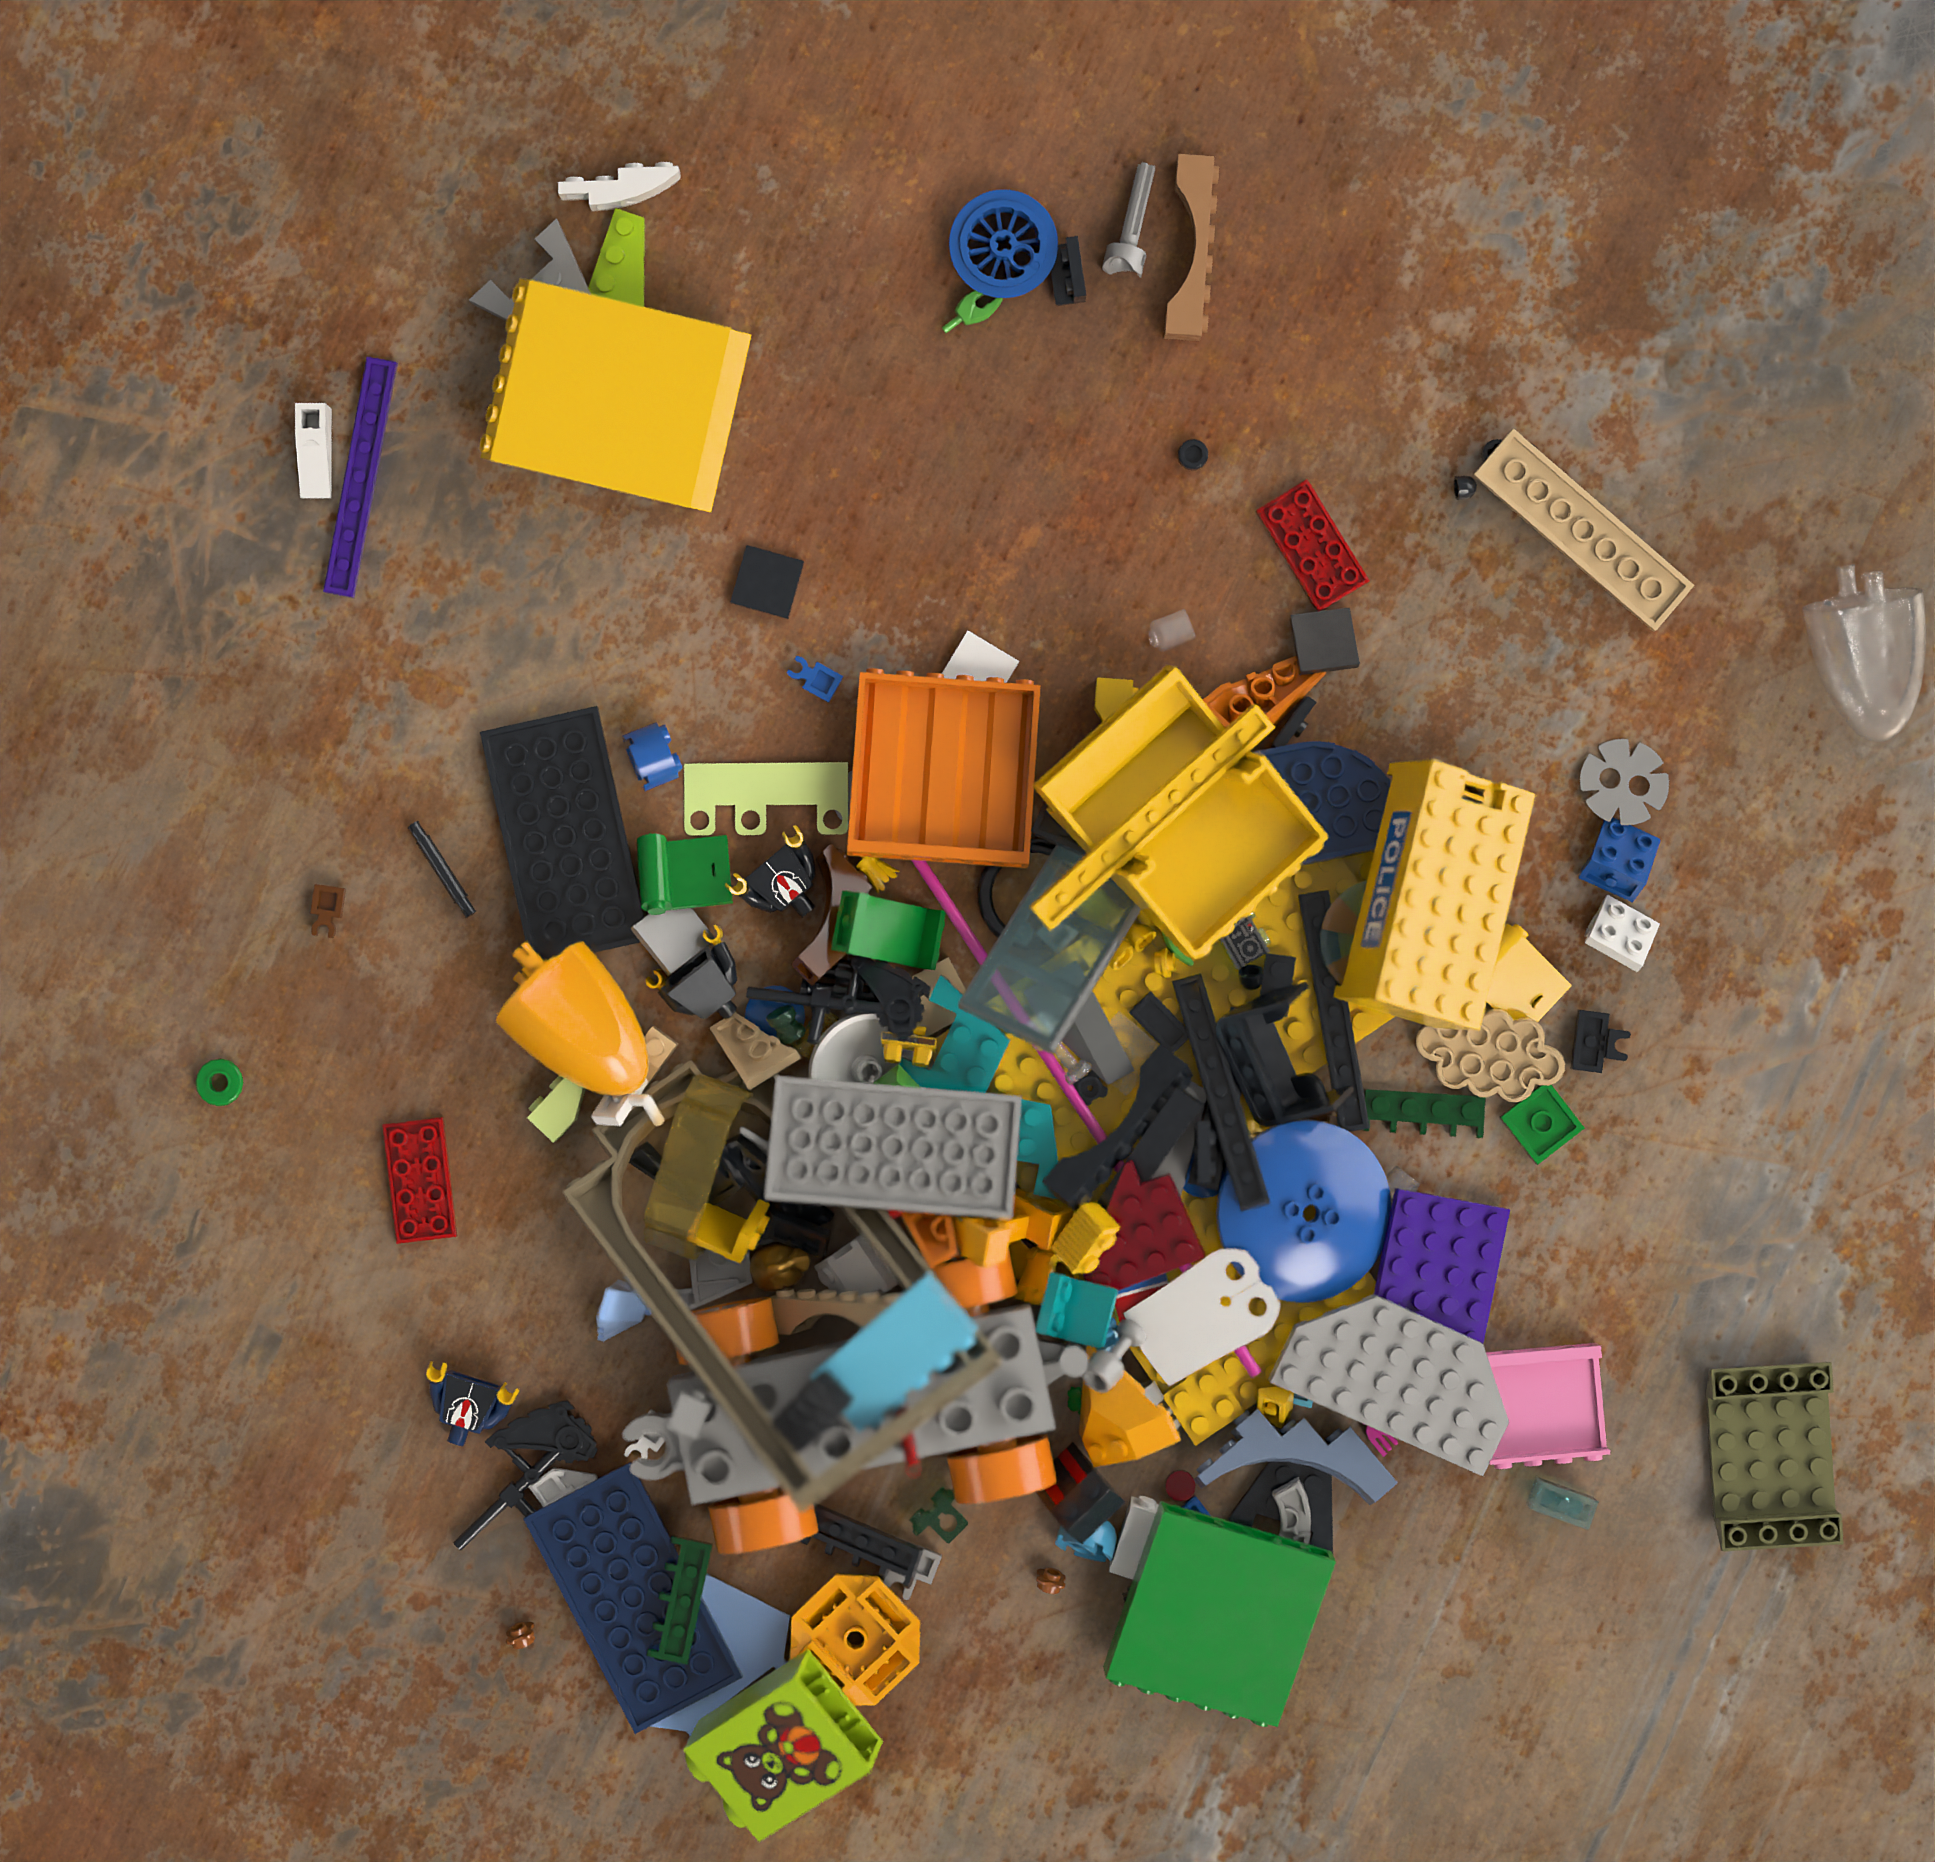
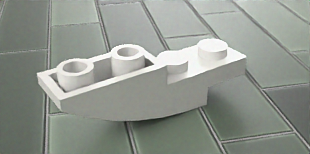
[558,162,681,211]

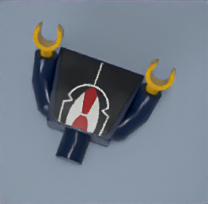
[426,1361,519,1446]

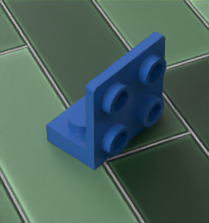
[1578,817,1660,903]

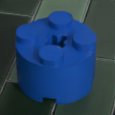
[622,722,683,791]

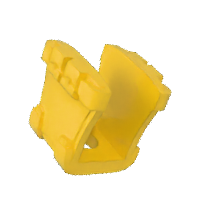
[1014,1247,1084,1306]

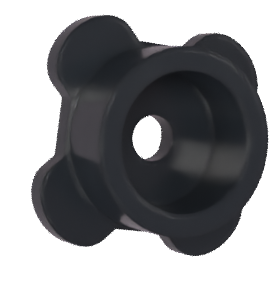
[1072,1070,1108,1106]

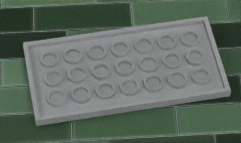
[765,1076,1021,1220]

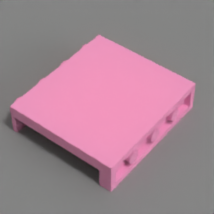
[1486,1343,1610,1469]

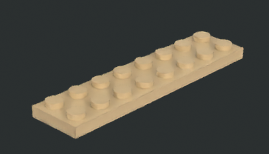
[1473,428,1695,632]

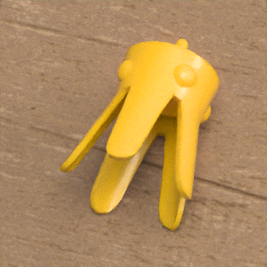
[856,857,900,893]

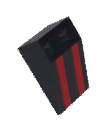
[1035,1442,1125,1544]

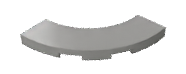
[1272,1477,1311,1544]

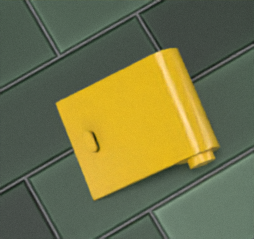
[1486,923,1572,1022]

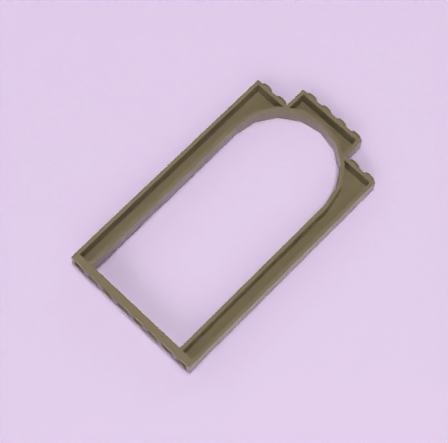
[563,1060,1002,1514]

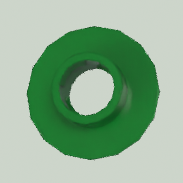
[195,1058,243,1106]

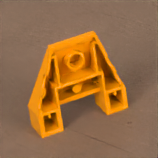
[952,1188,1074,1268]

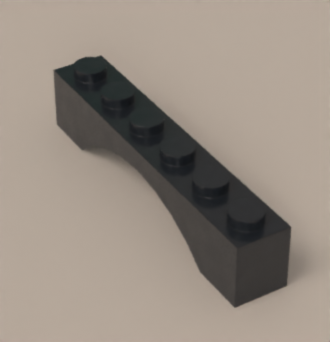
[1042,1044,1193,1213]

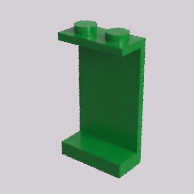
[831,890,946,970]

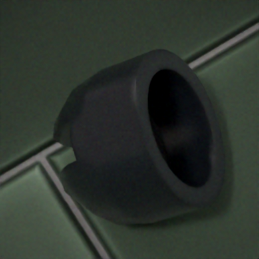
[1454,475,1477,500]
[1238,965,1263,991]

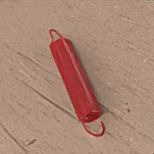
[895,1401,920,1477]

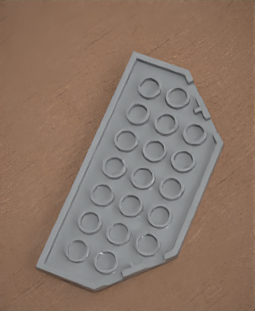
[1268,1294,1509,1476]

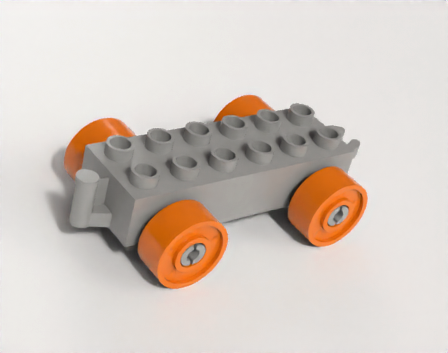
[623,1248,1088,1554]

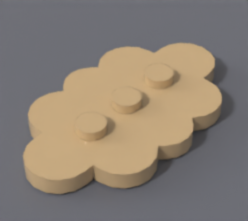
[1416,1009,1565,1102]

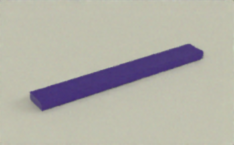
[323,357,398,598]

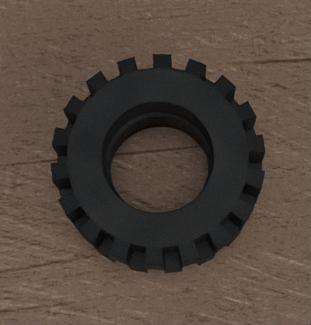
[771,1370,854,1453]

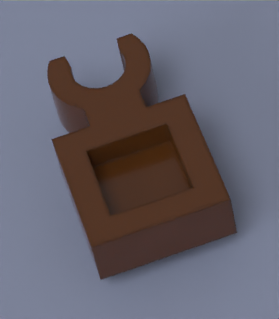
[310,884,346,938]

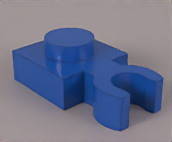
[787,656,844,703]

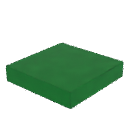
[1500,1085,1585,1165]

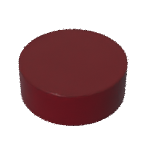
[1165,1470,1196,1501]

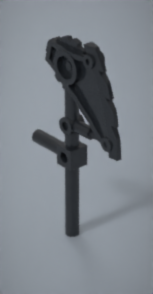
[746,954,930,1045]
[453,1400,598,1551]

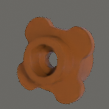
[1036,1568,1066,1594]
[505,1622,535,1649]

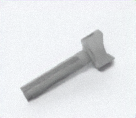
[1102,162,1155,278]

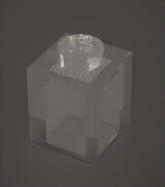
[1147,609,1196,653]

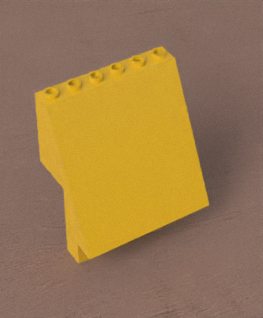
[479,279,751,512]
[1032,665,1329,960]

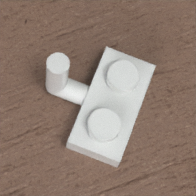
[592,1079,664,1126]

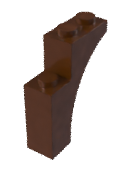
[791,844,872,986]

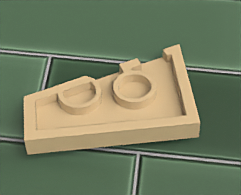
[710,1012,801,1090]

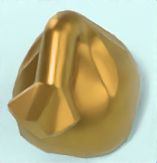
[750,1242,810,1292]

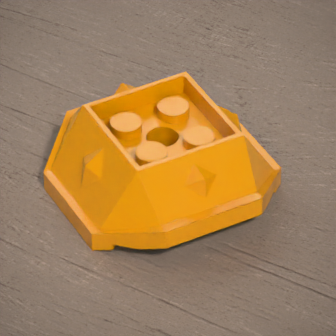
[790,1573,920,1706]

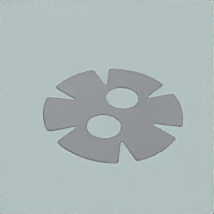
[1580,739,1669,825]

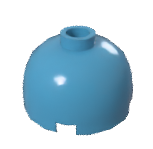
[1055,1520,1117,1562]

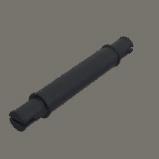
[408,821,477,918]

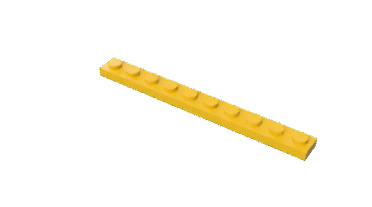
[1029,704,1275,930]

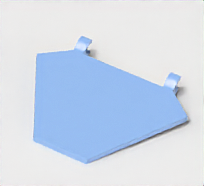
[651,1574,790,1736]

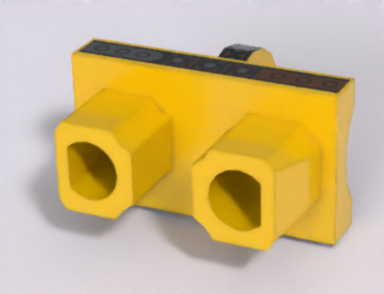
[881,1026,937,1068]

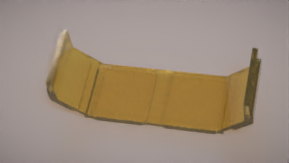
[644,1074,753,1260]

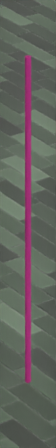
[911,860,1261,1378]

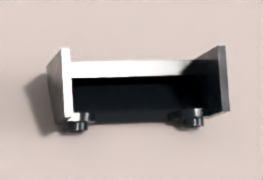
[1216,981,1354,1127]

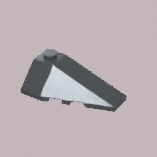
[1024,961,1135,1085]

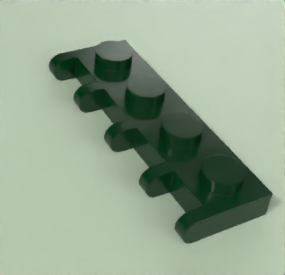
[1362,1089,1486,1139]
[646,1535,713,1665]

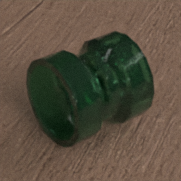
[766,1004,806,1045]

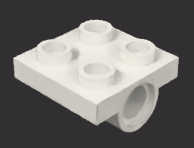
[1585,895,1660,972]

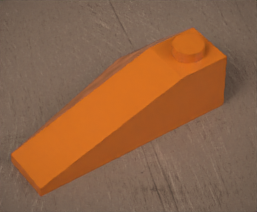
[1203,656,1326,746]
[902,1211,958,1268]

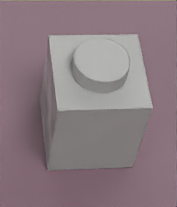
[667,1388,712,1440]

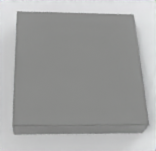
[631,908,715,976]

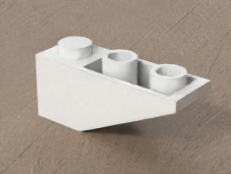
[295,403,332,498]

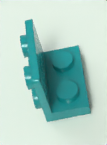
[1035,1272,1118,1349]

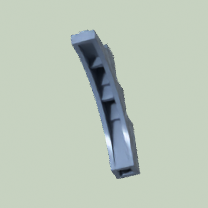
[1193,1409,1397,1505]

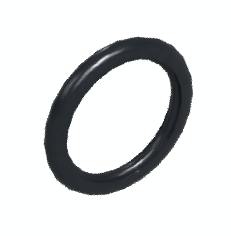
[978,838,1079,951]

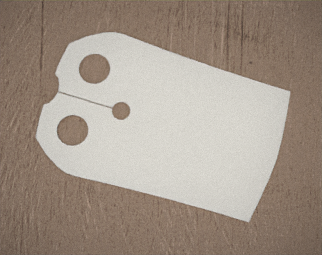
[1124,1249,1280,1386]

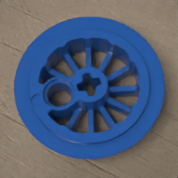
[949,189,1058,298]

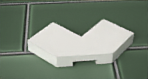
[528,1467,598,1507]

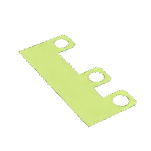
[684,762,848,835]

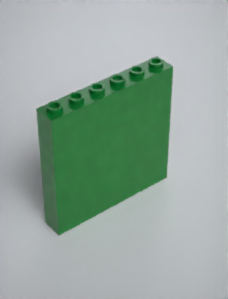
[1103,1501,1336,1727]

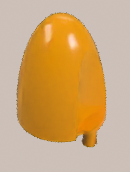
[496,942,649,1096]

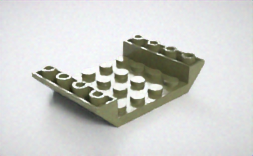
[1706,1362,1843,1552]

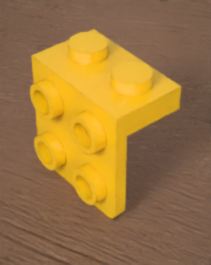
[687,1199,770,1264]

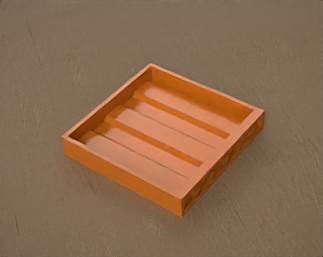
[847,668,1041,868]

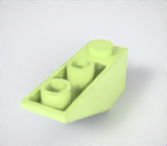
[527,1075,585,1142]

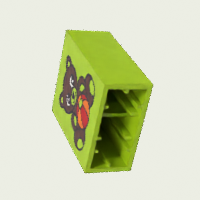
[683,1649,883,1842]

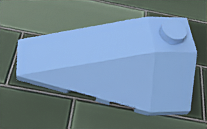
[597,1280,651,1341]

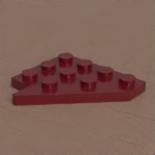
[1082,1159,1206,1291]

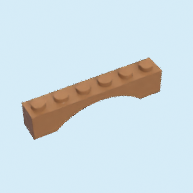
[1164,154,1219,341]

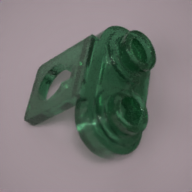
[909,1486,968,1543]

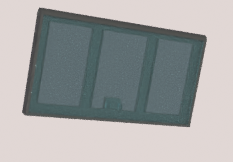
[958,845,1141,1054]

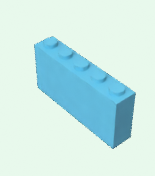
[810,1272,979,1433]

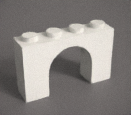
[1109,1496,1159,1579]

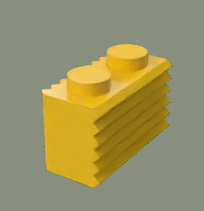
[1051,1203,1120,1274]

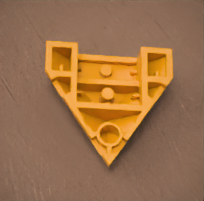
[1079,1345,1181,1467]

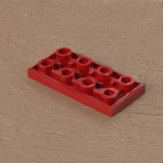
[1256,479,1370,612]
[382,1117,458,1244]

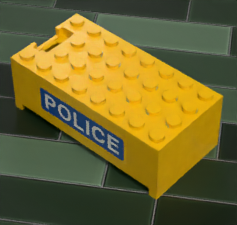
[1333,760,1535,1031]

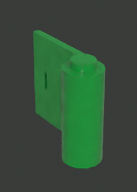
[636,833,733,915]

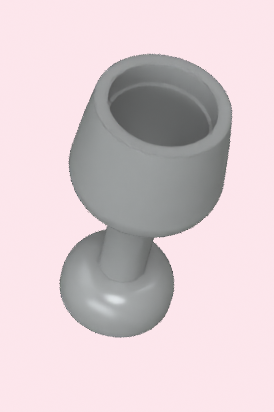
[1082,1320,1146,1393]

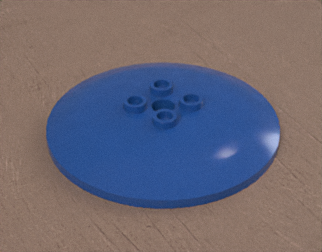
[1217,1120,1391,1303]

